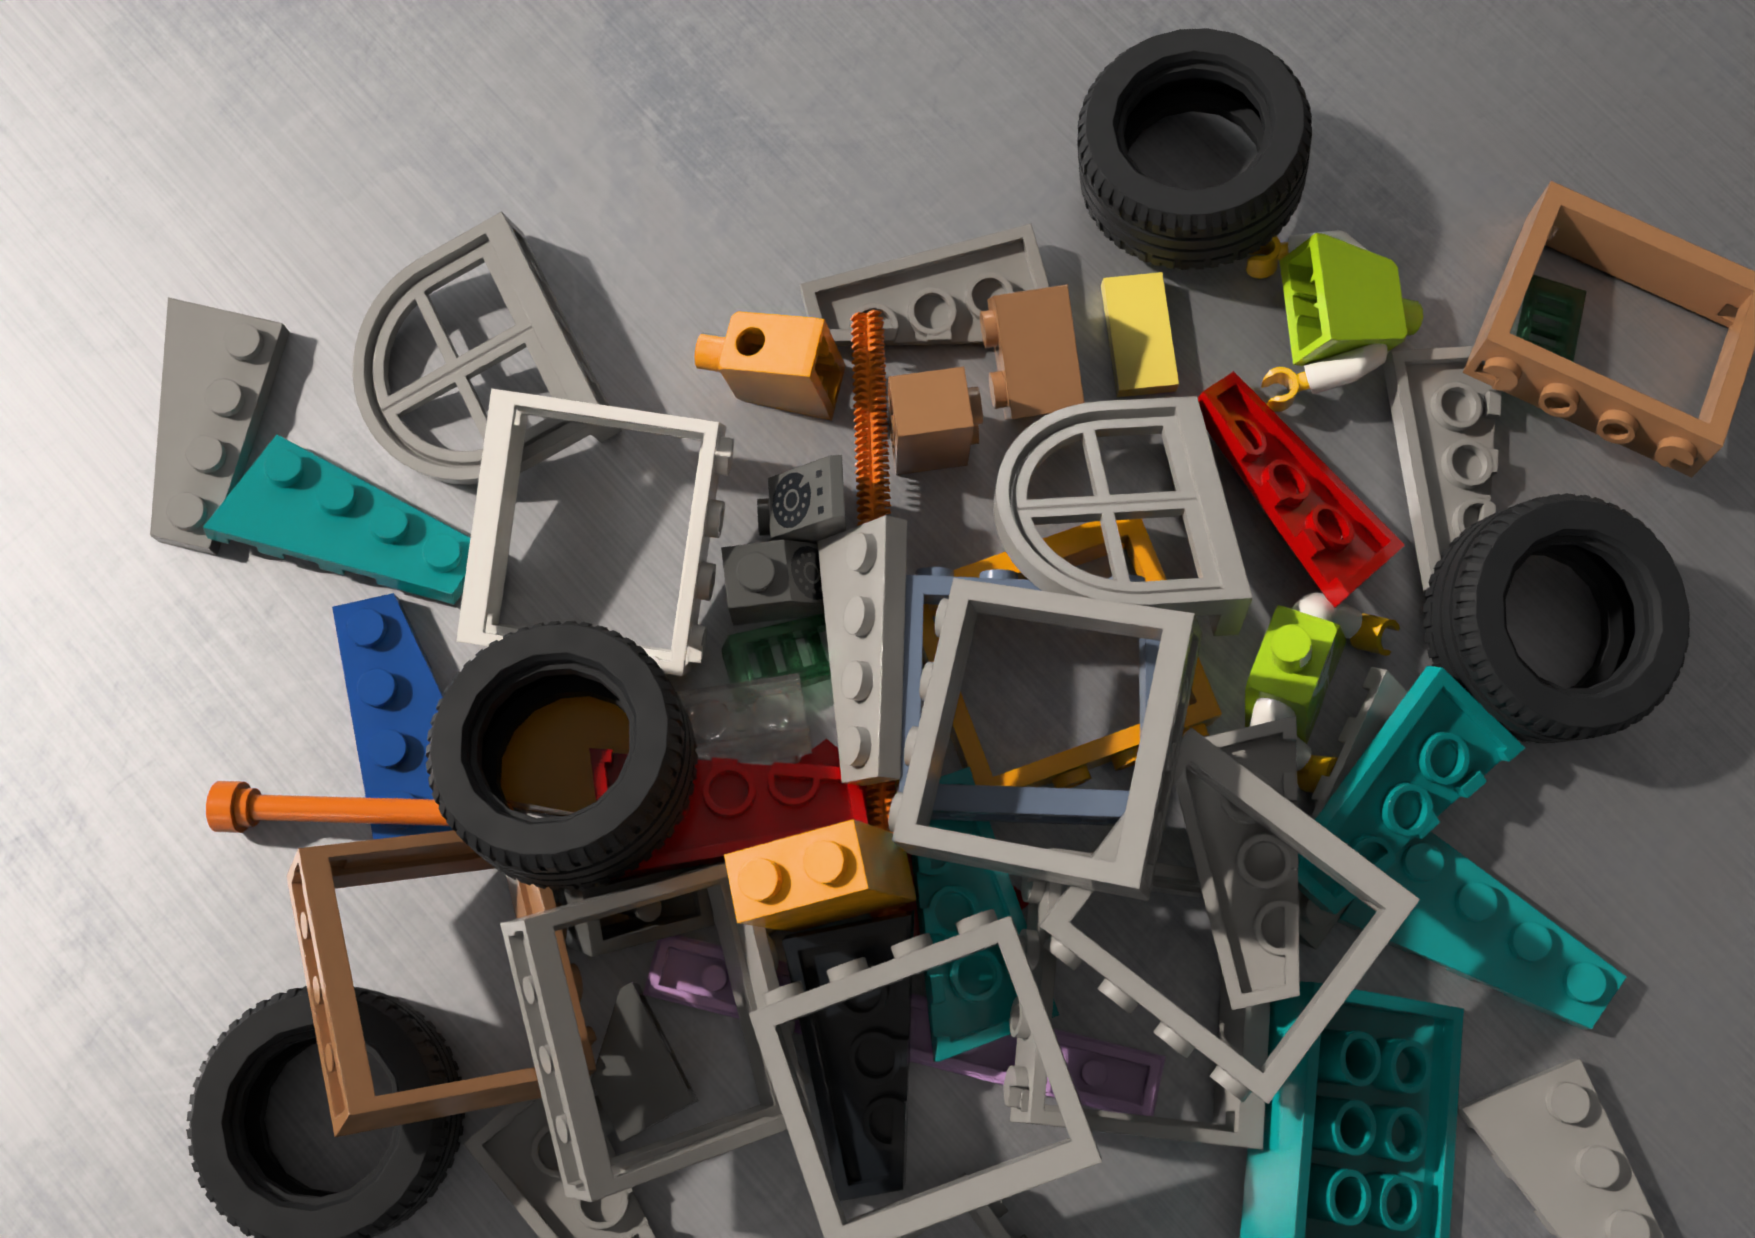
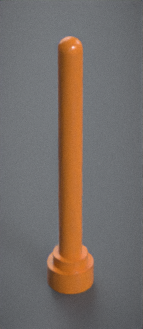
[206,781,514,833]

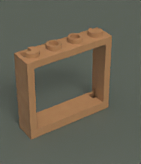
[1463,181,1755,478]
[286,830,597,1137]

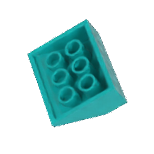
[1240,981,1464,1238]

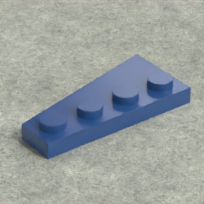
[332,593,453,840]

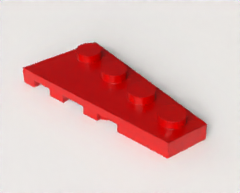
[1198,371,1405,608]
[589,748,868,880]

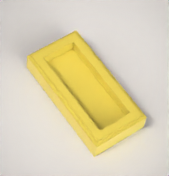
[1101,272,1179,397]

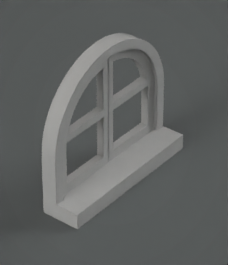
[352,211,622,485]
[993,396,1253,636]

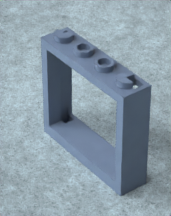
[895,567,1160,826]

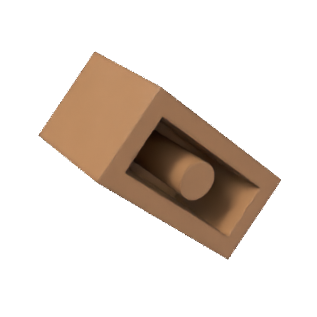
[980,284,1084,419]
[887,366,983,475]

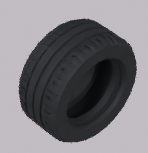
[1077,28,1312,270]
[1423,493,1690,744]
[425,621,698,890]
[186,986,465,1238]

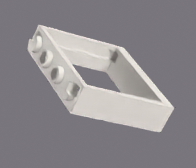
[456,388,734,676]

